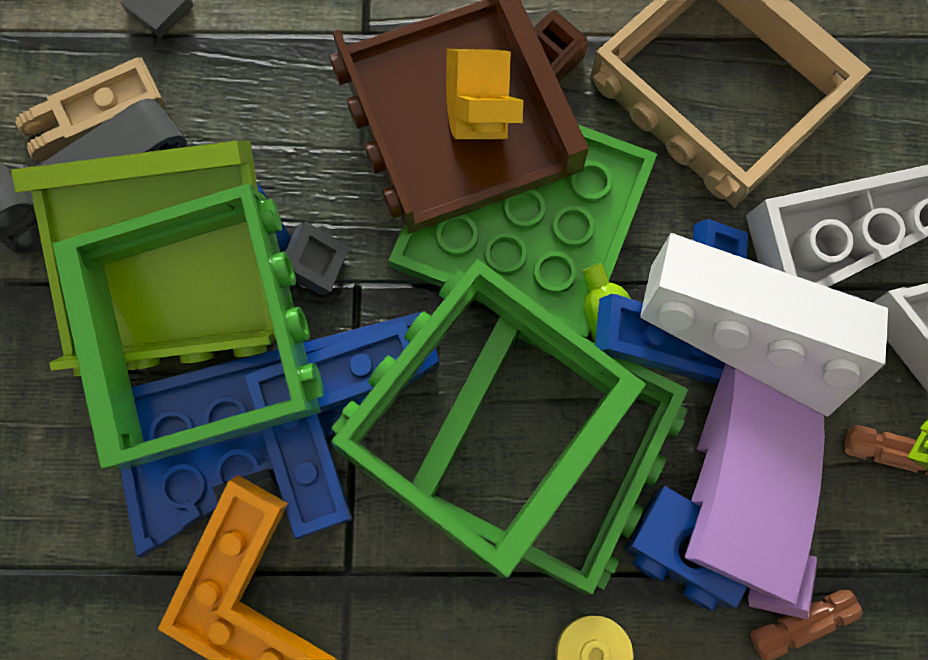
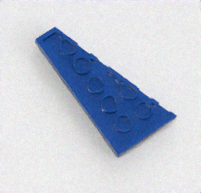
[120,311,439,558]

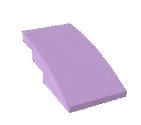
[685,363,825,605]

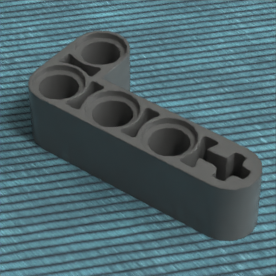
[0,98,187,255]

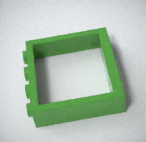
[52,183,324,469]
[331,259,646,578]
[412,317,688,595]

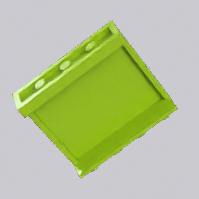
[11,141,276,376]

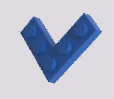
[595,219,748,385]
[244,321,424,539]

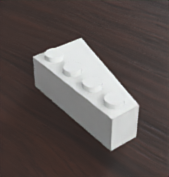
[746,165,928,287]
[640,233,888,417]

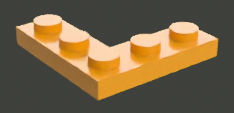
[158,475,338,660]

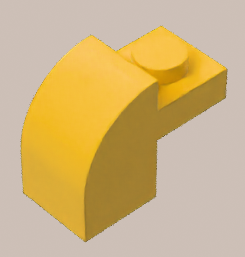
[446,49,524,139]

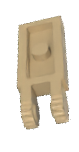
[15,57,166,162]

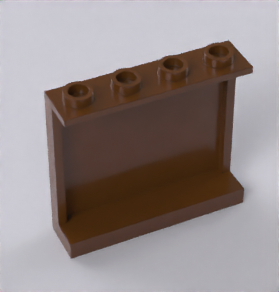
[329,0,589,234]

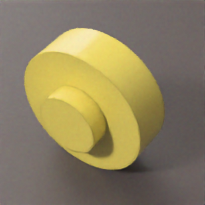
[555,616,633,660]

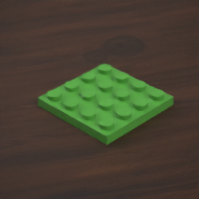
[388,125,657,338]

